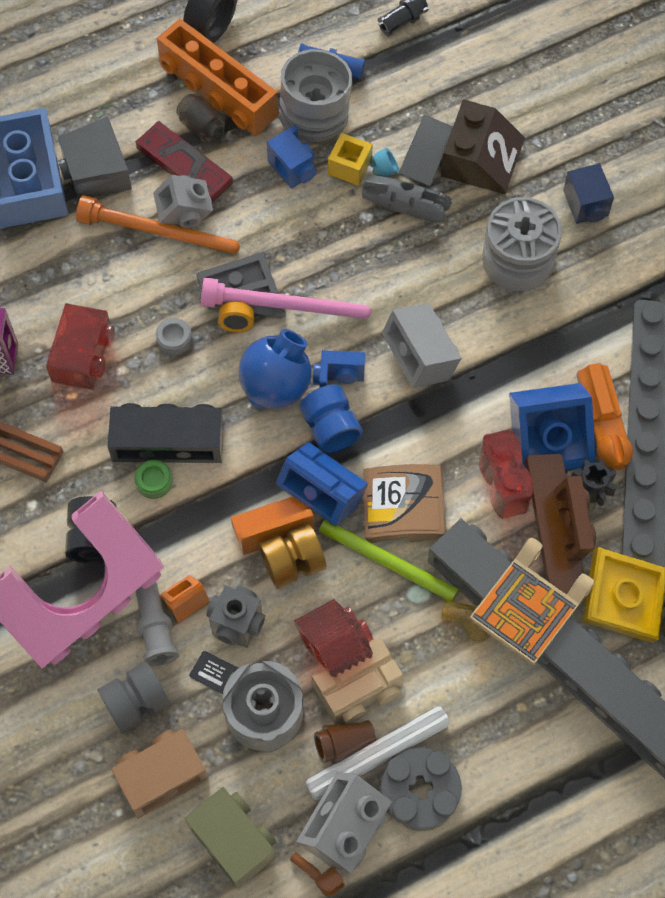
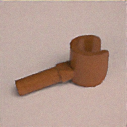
[290,852,345,897]

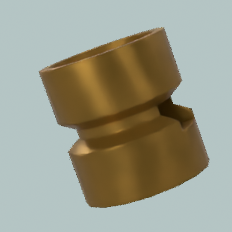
[258,523,327,589]

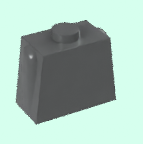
[58,116,132,199]

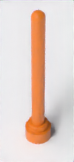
[76,195,240,254]

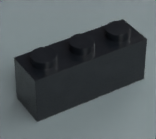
[107,403,224,463]

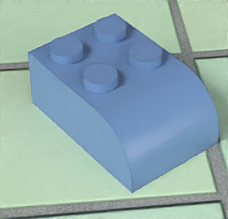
[0,108,68,229]

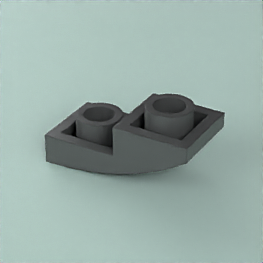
[398,115,453,188]

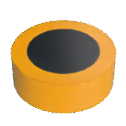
[218,301,254,332]

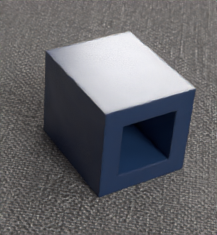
[563,164,614,224]

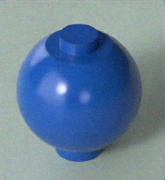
[238,329,312,409]

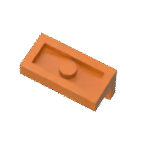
[231,496,314,555]

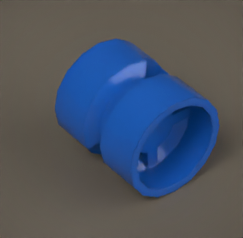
[299,385,363,454]

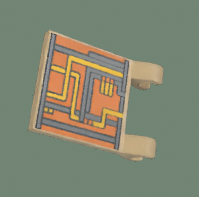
[469,538,594,666]

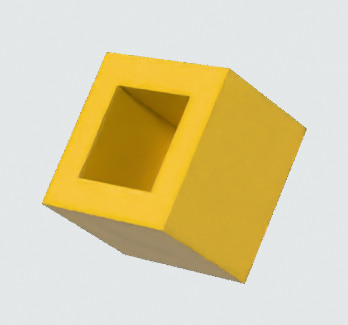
[328,133,373,186]

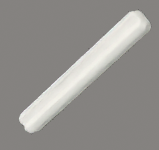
[306,707,450,800]

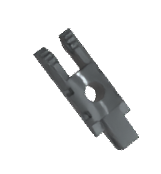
[362,175,452,223]

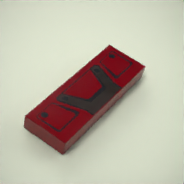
[135,121,233,203]

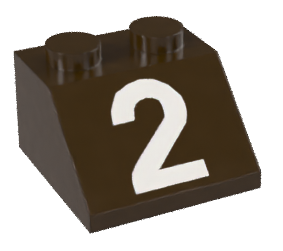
[441,99,525,195]

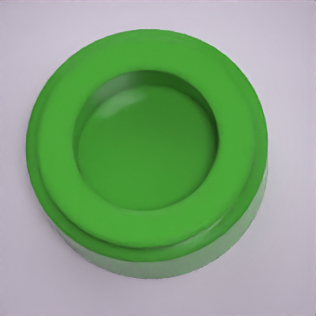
[134,460,173,499]

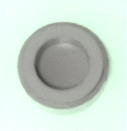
[155,318,192,355]

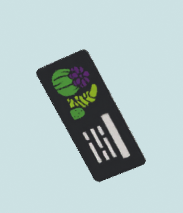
[189,651,239,694]

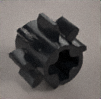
[571,459,617,506]

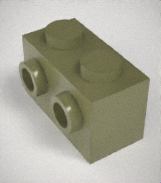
[184,787,277,890]

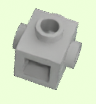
[153,175,213,228]

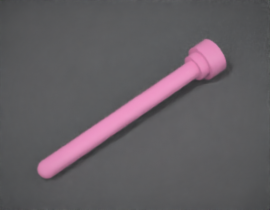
[200,278,371,319]

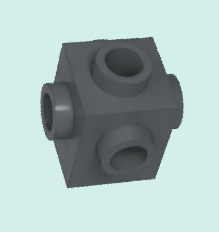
[206,585,266,648]

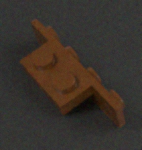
[525,454,597,595]

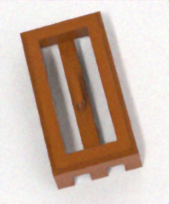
[0,422,63,483]

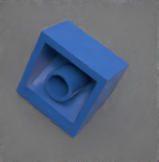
[509,383,596,476]

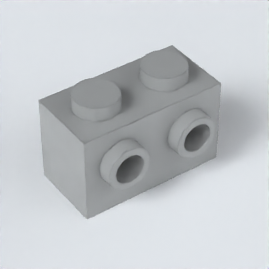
[382,303,462,388]
[296,771,392,873]

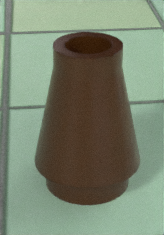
[314,720,376,764]

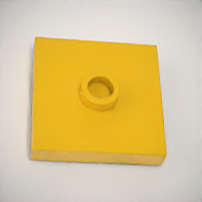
[582,547,665,643]

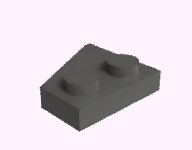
[196,252,286,319]

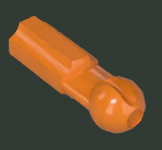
[576,363,633,470]

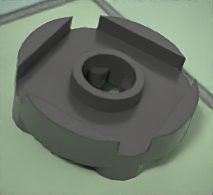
[381,748,462,831]

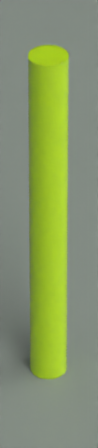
[319,520,459,603]

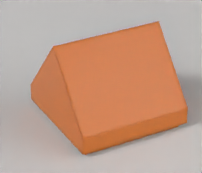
[160,575,210,624]

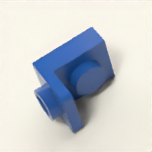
[313,350,365,388]

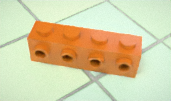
[156,18,279,136]

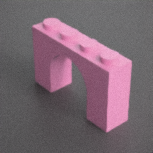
[0,490,164,669]

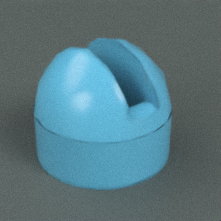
[370,148,399,177]

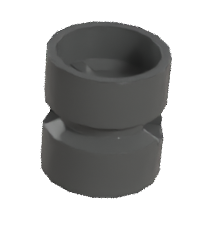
[97,661,171,734]

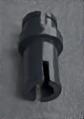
[377,0,429,37]

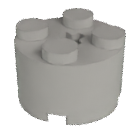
[223,661,304,752]

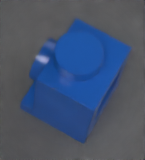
[266,125,317,189]

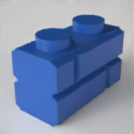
[276,442,368,527]

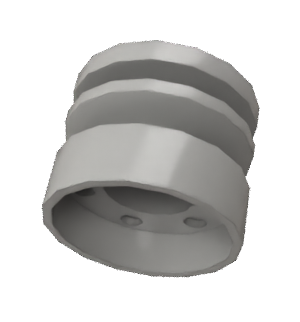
[279,49,352,142]
[482,197,562,291]

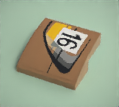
[363,464,446,543]

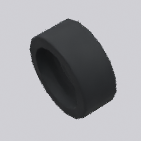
[183,0,238,43]

